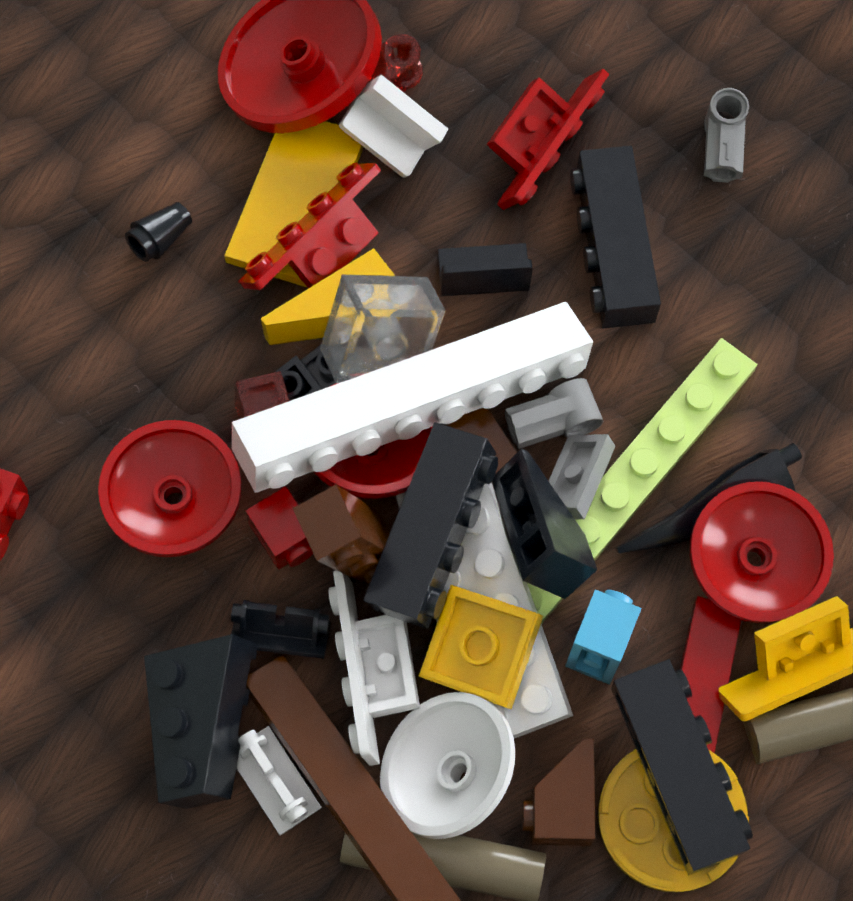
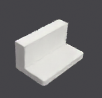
[339,75,448,178]

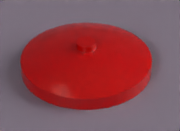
[218,0,382,133]

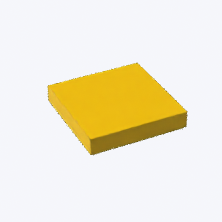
[419,585,543,709]

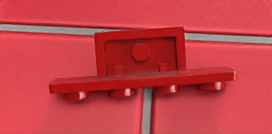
[486,68,609,210]
[238,162,381,290]

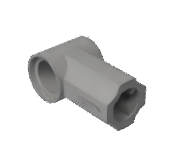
[703,88,749,183]
[505,378,604,449]

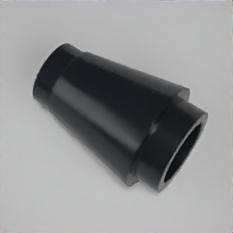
[125,202,192,262]

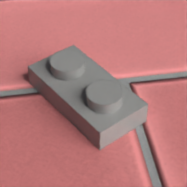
[549,434,615,520]

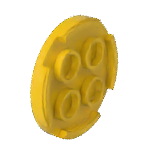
[598,749,749,892]

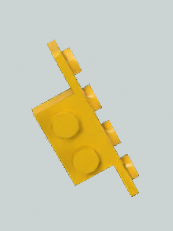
[718,596,853,721]

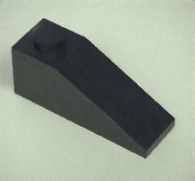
[492,448,597,599]

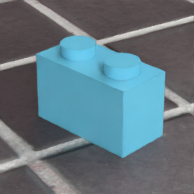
[565,589,642,685]

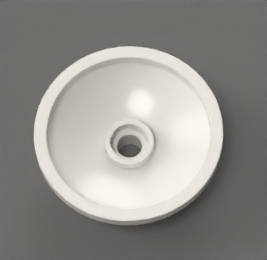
[380,692,515,839]

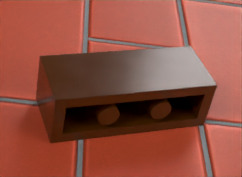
[293,485,390,583]

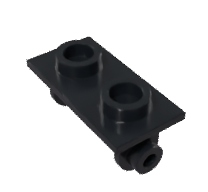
[231,599,331,659]

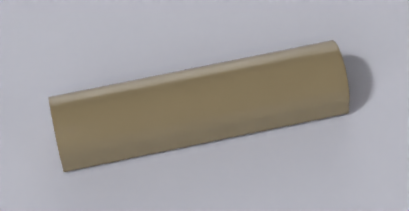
[743,688,853,765]
[340,833,546,901]

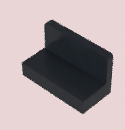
[438,243,533,297]

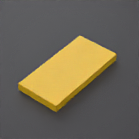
[224,121,364,288]

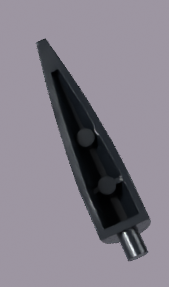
[615,443,802,553]

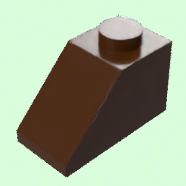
[522,738,595,846]

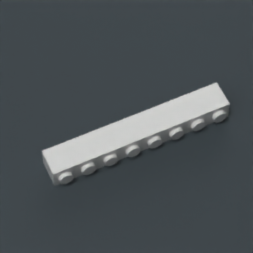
[232,302,593,493]

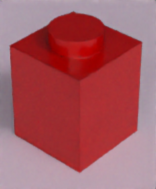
[245,486,313,570]

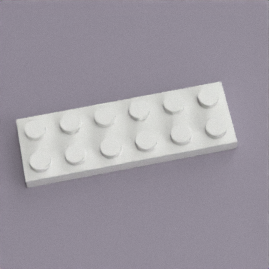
[396,482,573,739]

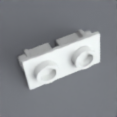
[236,726,322,836]

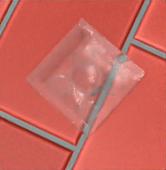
[320,274,446,383]

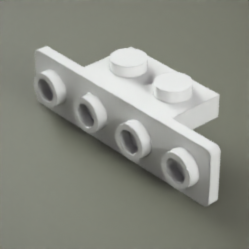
[328,570,420,766]

